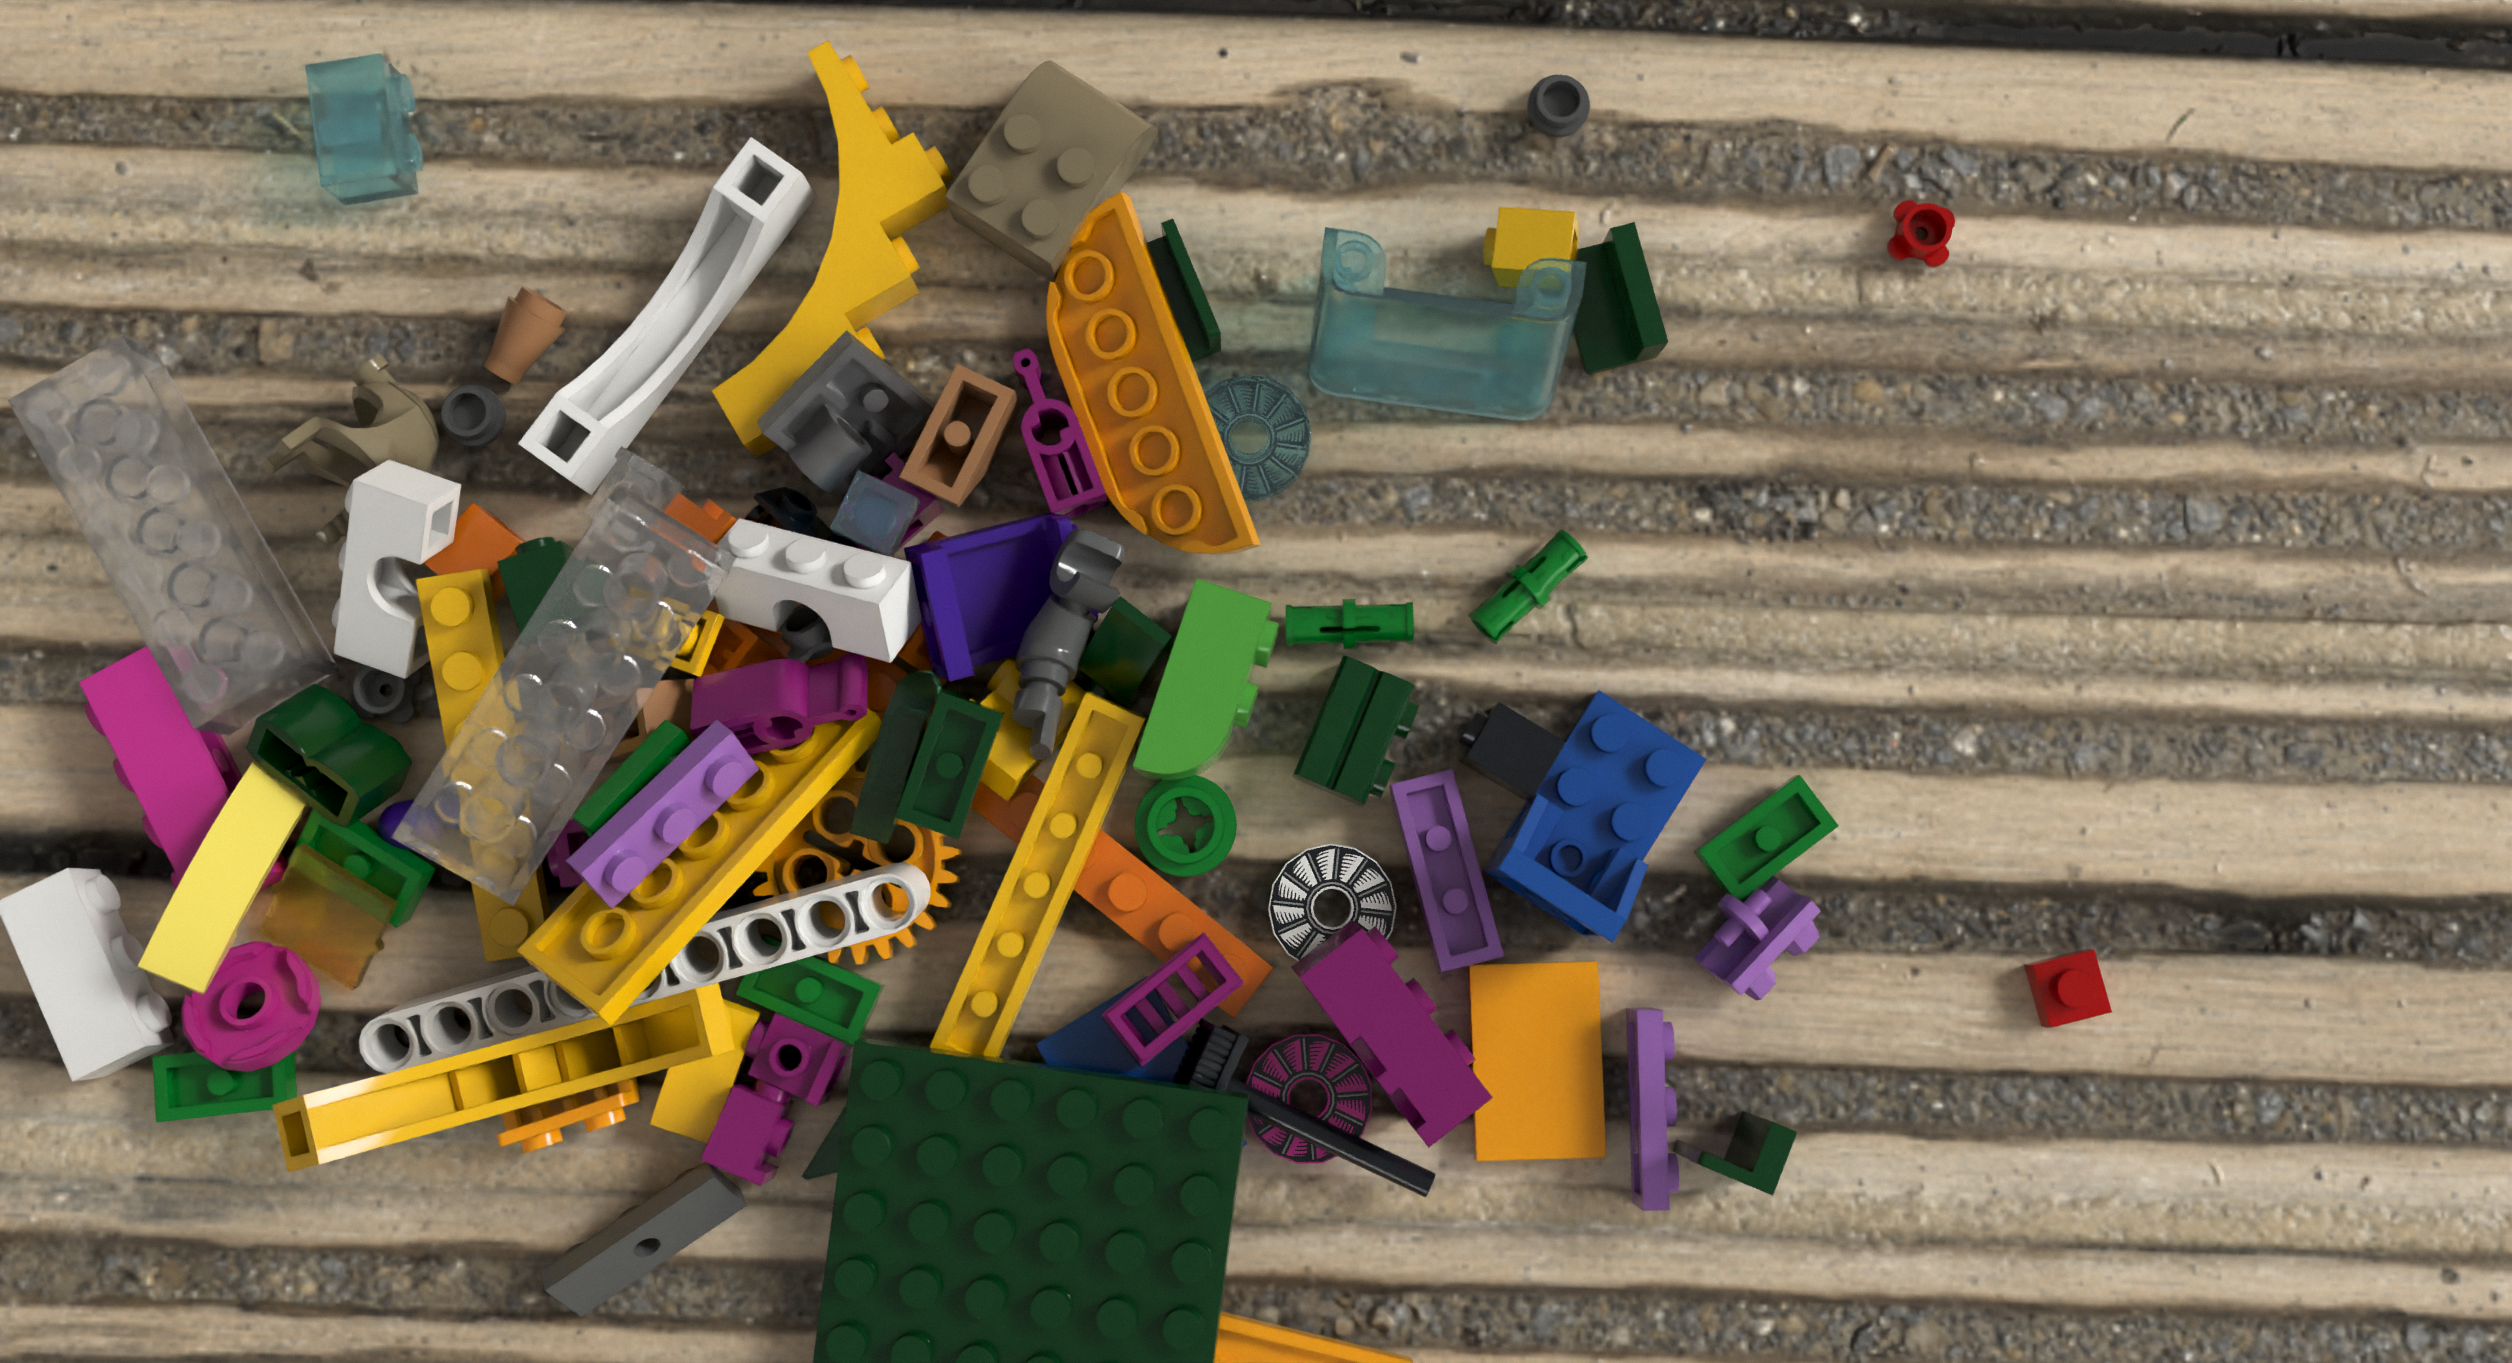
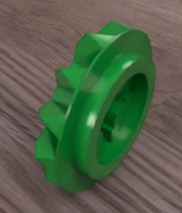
[1134,775,1237,877]

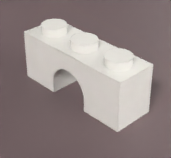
[332,459,461,679]
[705,518,922,663]

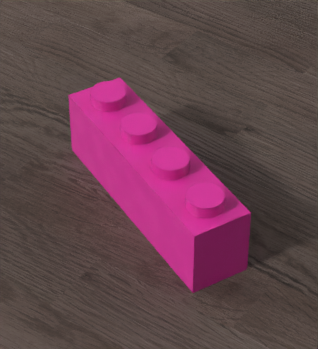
[79,645,292,892]

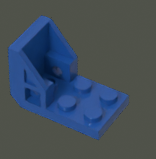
[1483,690,1707,943]

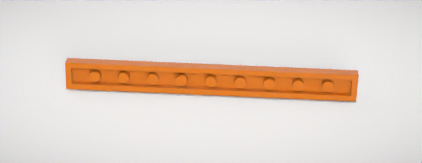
[744,603,1274,1019]

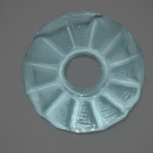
[1204,375,1312,501]

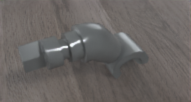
[1011,529,1126,760]

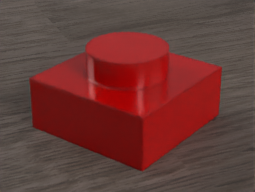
[2024,949,2112,1028]

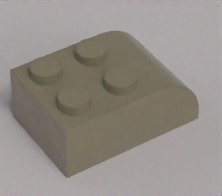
[945,60,1158,282]

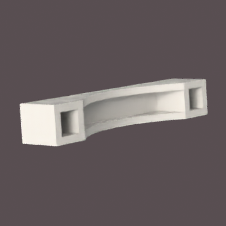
[518,137,816,495]

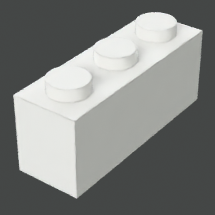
[0,868,176,1082]

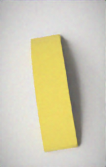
[138,760,310,995]

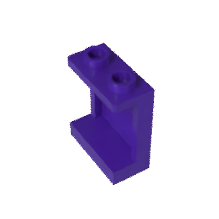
[904,512,1098,682]

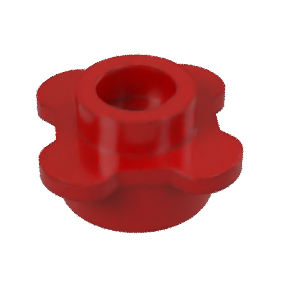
[1887,200,1955,268]

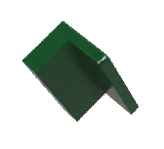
[1147,218,1221,363]
[1562,222,1668,374]
[895,689,1005,839]
[1673,1111,1797,1196]

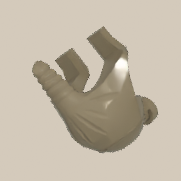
[260,353,439,544]

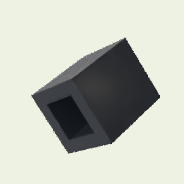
[1458,702,1566,801]

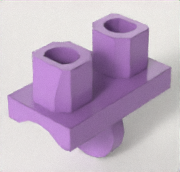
[1694,876,1821,1000]

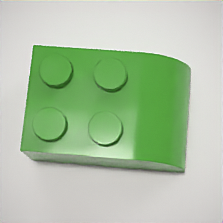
[1133,578,1279,781]

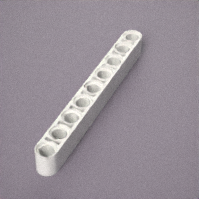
[359,862,931,1074]

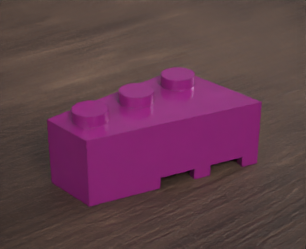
[1291,920,1493,1148]

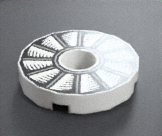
[1268,844,1397,961]

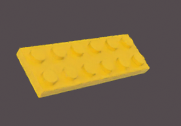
[517,708,886,1026]

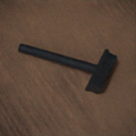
[1171,1018,1436,1197]

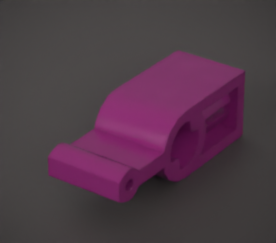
[1013,348,1109,520]
[690,653,868,755]

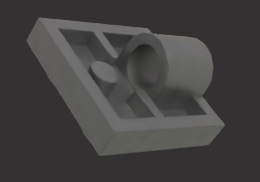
[757,330,935,500]

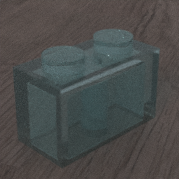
[305,53,423,206]

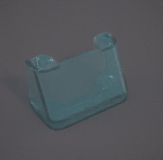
[1307,227,1587,421]

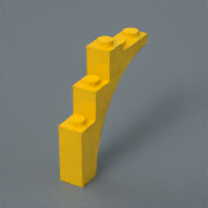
[712,40,954,458]
[272,983,735,1173]

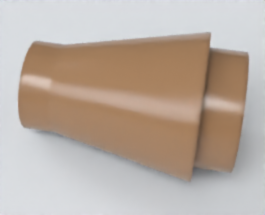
[483,286,568,385]

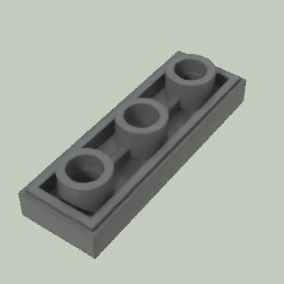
[539,1162,747,1317]

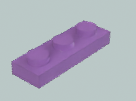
[566,719,759,909]
[1389,769,1504,974]
[1626,1008,1679,1211]

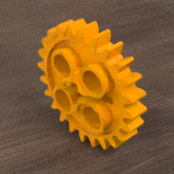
[753,756,962,965]

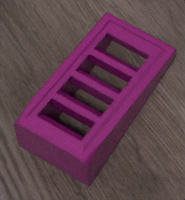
[1100,932,1244,1068]

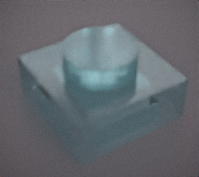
[829,470,920,557]

